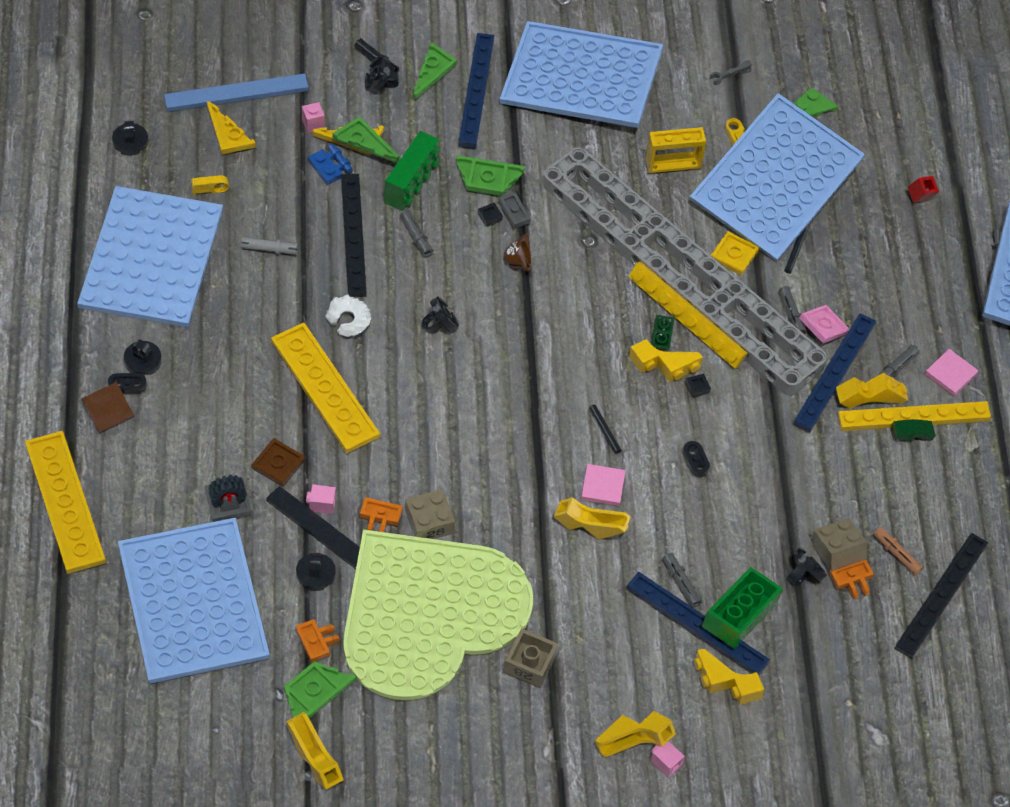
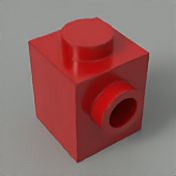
[908,176,939,203]

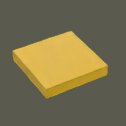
[711,231,759,276]

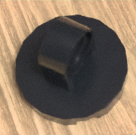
[365,56,399,92]
[112,121,149,156]
[421,296,459,333]
[123,339,162,375]
[788,547,827,586]
[296,553,336,591]

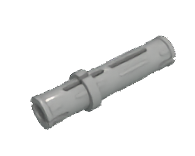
[241,237,298,255]

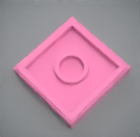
[799,305,850,343]
[925,349,978,396]
[581,464,626,506]

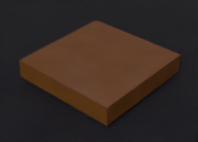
[81,382,134,434]
[251,438,306,487]

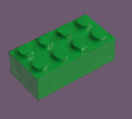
[384,131,441,211]
[702,567,783,649]

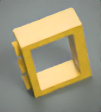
[645,127,706,173]

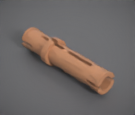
[873,526,924,576]

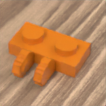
[360,497,403,532]
[829,560,874,599]
[295,619,340,663]

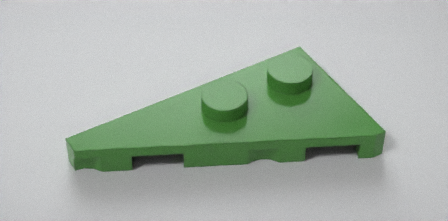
[412,42,457,100]
[793,87,838,117]
[332,117,399,163]

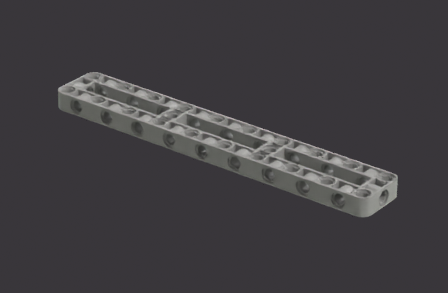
[543,148,827,396]

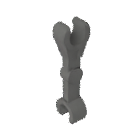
[710,60,752,85]

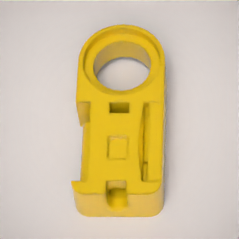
[725,118,745,146]
[191,175,229,195]

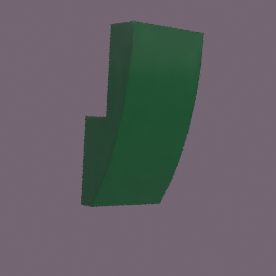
[651,315,675,351]
[892,419,936,442]

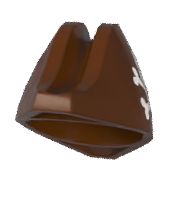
[504,233,531,272]

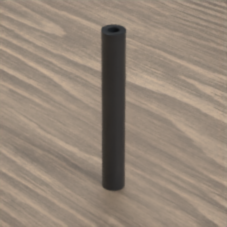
[784,228,808,274]
[589,404,622,454]

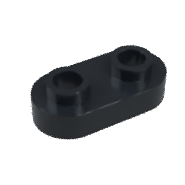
[108,373,147,393]
[683,441,710,477]

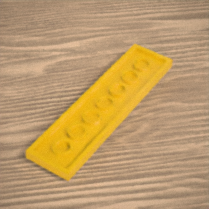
[271,322,380,454]
[25,431,106,574]

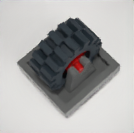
[205,475,252,522]

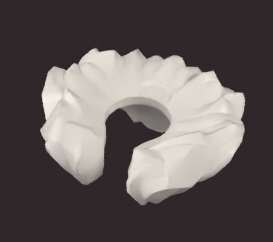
[326,294,372,337]

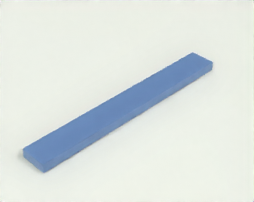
[164,74,309,112]

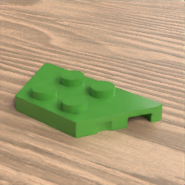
[456,155,525,196]
[284,661,356,719]

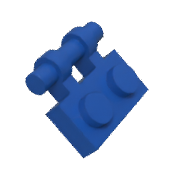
[308,144,353,185]

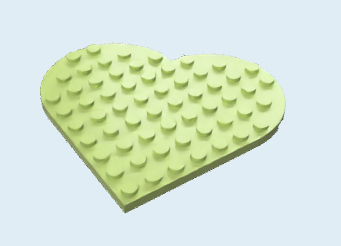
[344,529,533,700]

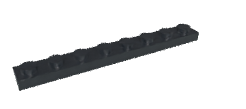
[341,174,367,297]

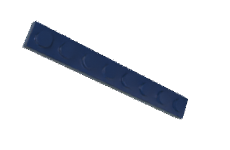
[458,33,494,148]
[794,313,876,433]
[626,571,770,675]

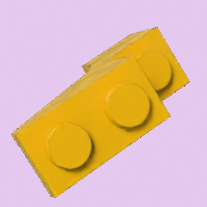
[629,339,703,382]
[836,373,909,409]
[553,497,631,540]
[694,649,764,705]
[595,711,676,757]
[286,712,344,790]

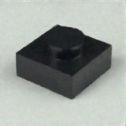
[478,203,503,226]
[686,373,711,397]

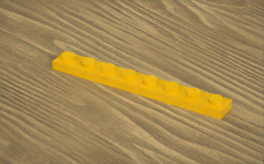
[628,262,748,369]
[838,401,991,431]

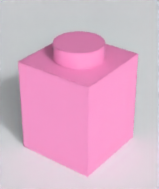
[302,102,325,133]
[306,484,336,514]
[650,742,685,778]

